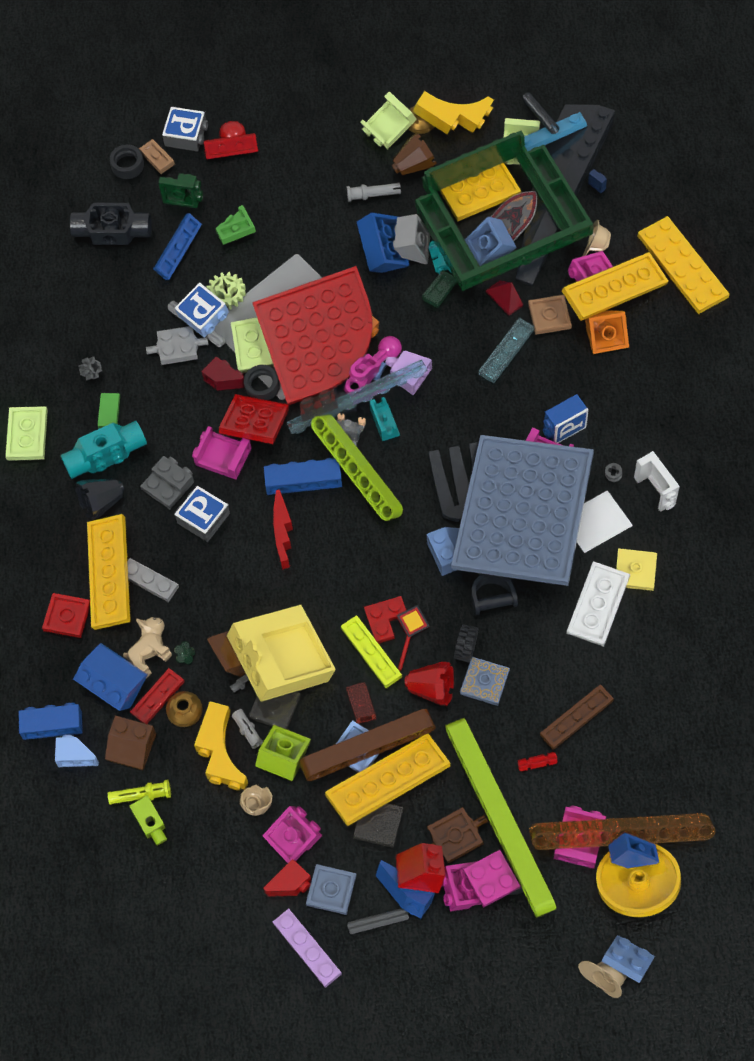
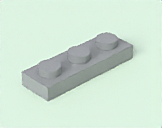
[127,558,179,602]

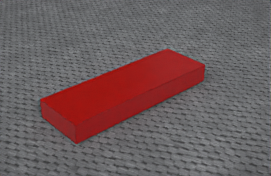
[204,133,258,159]
[130,668,185,724]

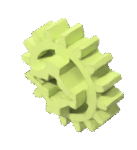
[206,272,246,310]

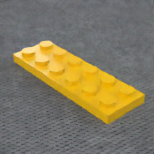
[637,216,729,314]
[562,252,668,321]
[87,514,130,630]
[325,734,450,826]

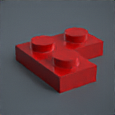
[364,596,406,644]

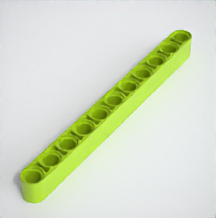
[445,718,556,917]

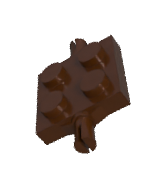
[427,807,488,864]

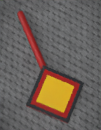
[397,605,430,671]

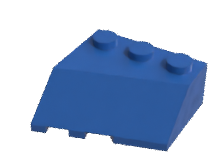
[357,213,409,273]

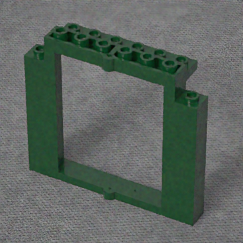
[415,130,593,291]

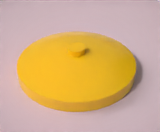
[596,843,681,917]

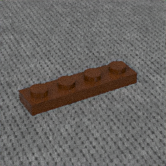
[540,684,614,750]

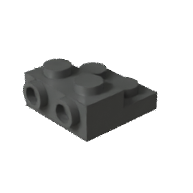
[140,456,194,509]

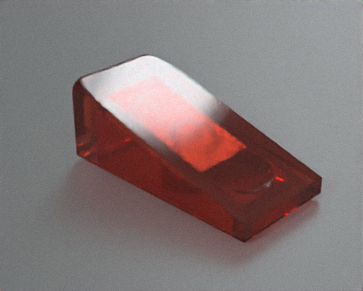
[346,682,376,724]

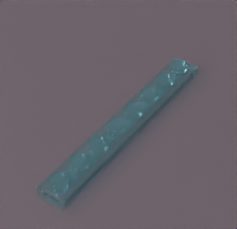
[287,359,428,434]

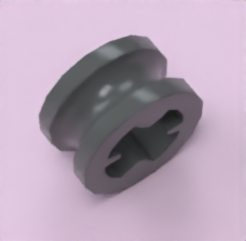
[605,463,622,482]

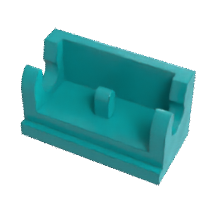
[370,397,400,441]

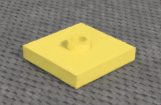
[616,549,657,591]

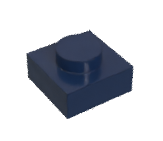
[588,169,607,193]

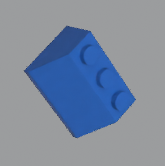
[73,643,148,711]

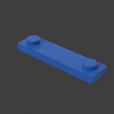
[153,213,202,280]

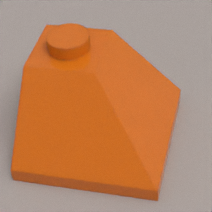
[585,310,629,354]

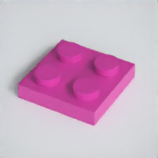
[463,850,520,907]

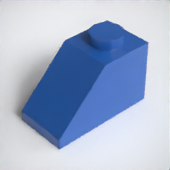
[608,833,659,868]

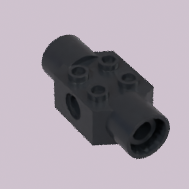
[70,203,152,245]

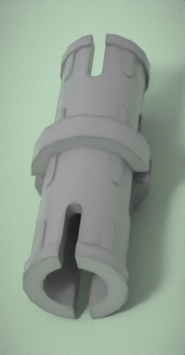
[232,709,263,749]

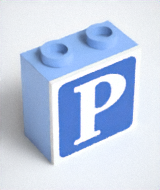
[175,283,229,338]

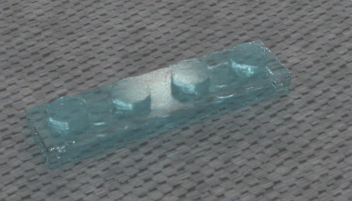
[479,318,535,383]

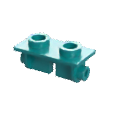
[428,241,452,275]

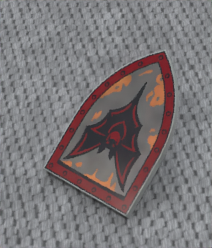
[491,191,537,242]

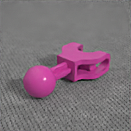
[344,336,402,397]

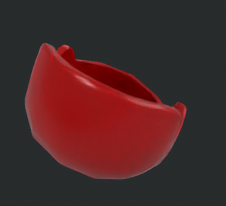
[219,121,246,138]

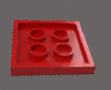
[219,394,289,444]

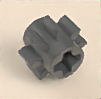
[78,357,102,380]

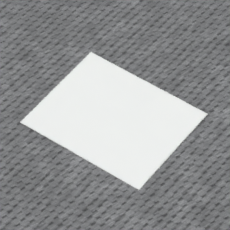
[577,491,633,553]

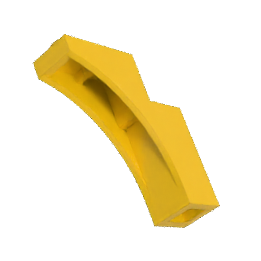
[412,91,494,134]
[194,701,248,790]

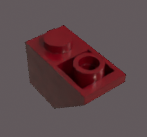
[201,357,245,391]

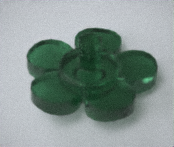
[174,641,195,664]

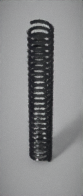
[523,93,559,134]

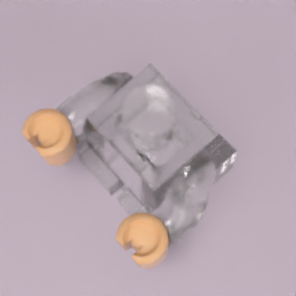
[337,413,366,446]

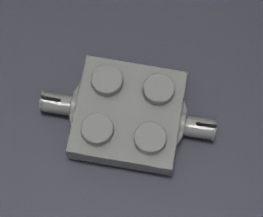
[146,326,209,365]

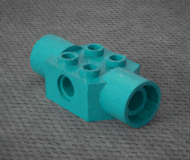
[60,421,147,479]

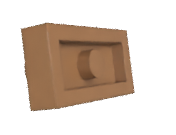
[139,139,175,174]

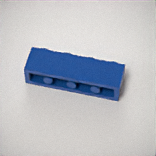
[264,458,342,495]

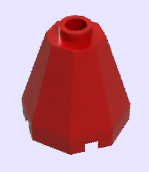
[405,662,454,706]

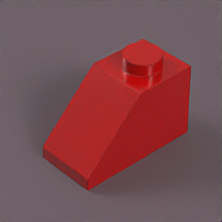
[263,859,312,896]

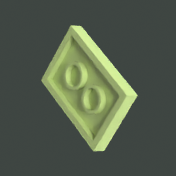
[231,318,274,373]
[6,407,47,460]

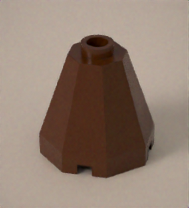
[391,133,437,175]

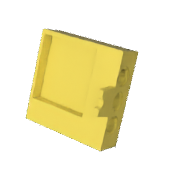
[227,605,336,702]

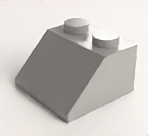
[393,214,430,264]

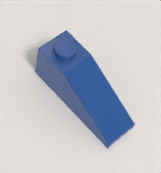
[376,860,435,919]

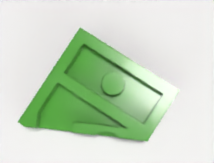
[216,205,256,245]

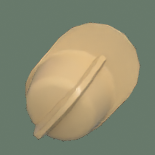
[583,220,611,256]
[578,961,627,998]

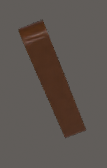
[299,709,436,781]

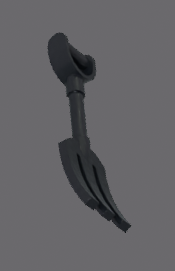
[428,442,518,615]

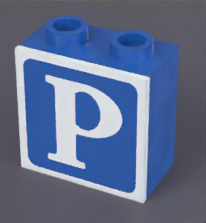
[543,394,588,443]

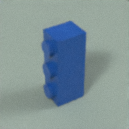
[19,703,83,740]

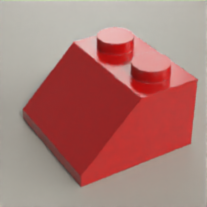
[396,843,445,893]

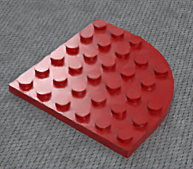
[252,266,373,405]

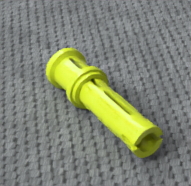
[108,780,171,805]

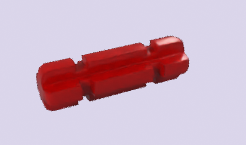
[518,752,557,771]

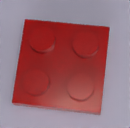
[42,593,90,638]

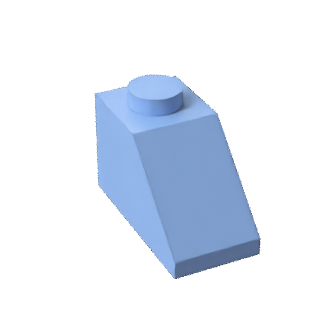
[55,735,99,767]

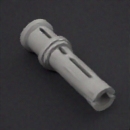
[347,183,401,202]

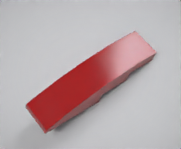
[274,489,293,570]

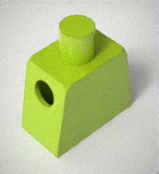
[130,795,167,845]

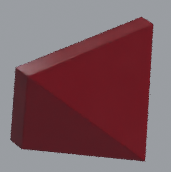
[486,280,523,316]

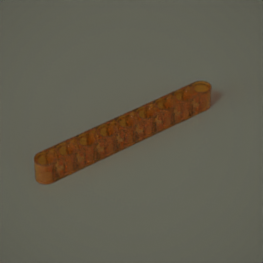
[529,814,715,850]

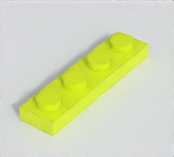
[341,615,402,688]

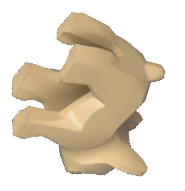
[123,617,172,678]

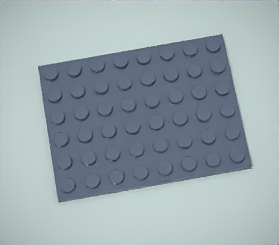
[451,435,594,586]

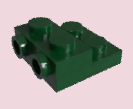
[159,174,203,208]

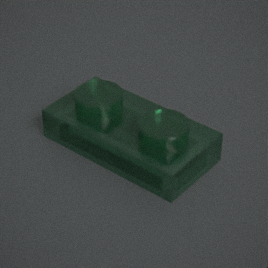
[422,270,457,308]

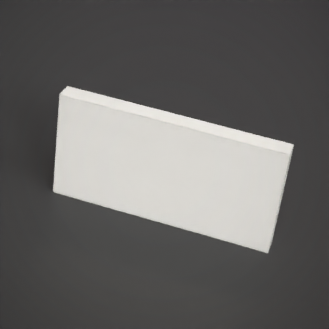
[567,561,630,647]

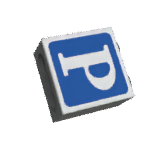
[162,107,208,151]
[175,486,230,542]

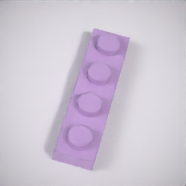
[273,909,342,988]

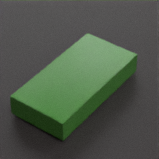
[98,393,120,429]

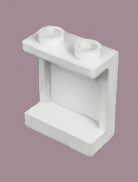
[634,451,680,512]

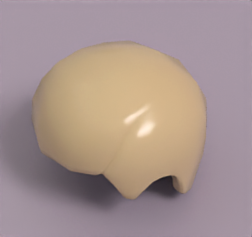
[240,785,272,816]

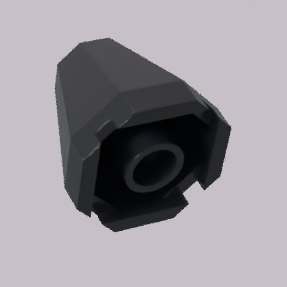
[75,479,124,520]

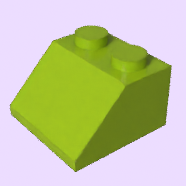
[255,725,311,781]

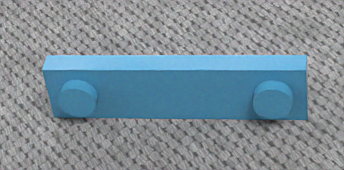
[525,112,587,151]

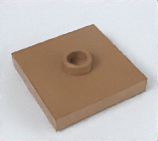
[528,295,572,335]

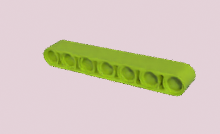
[311,414,403,521]

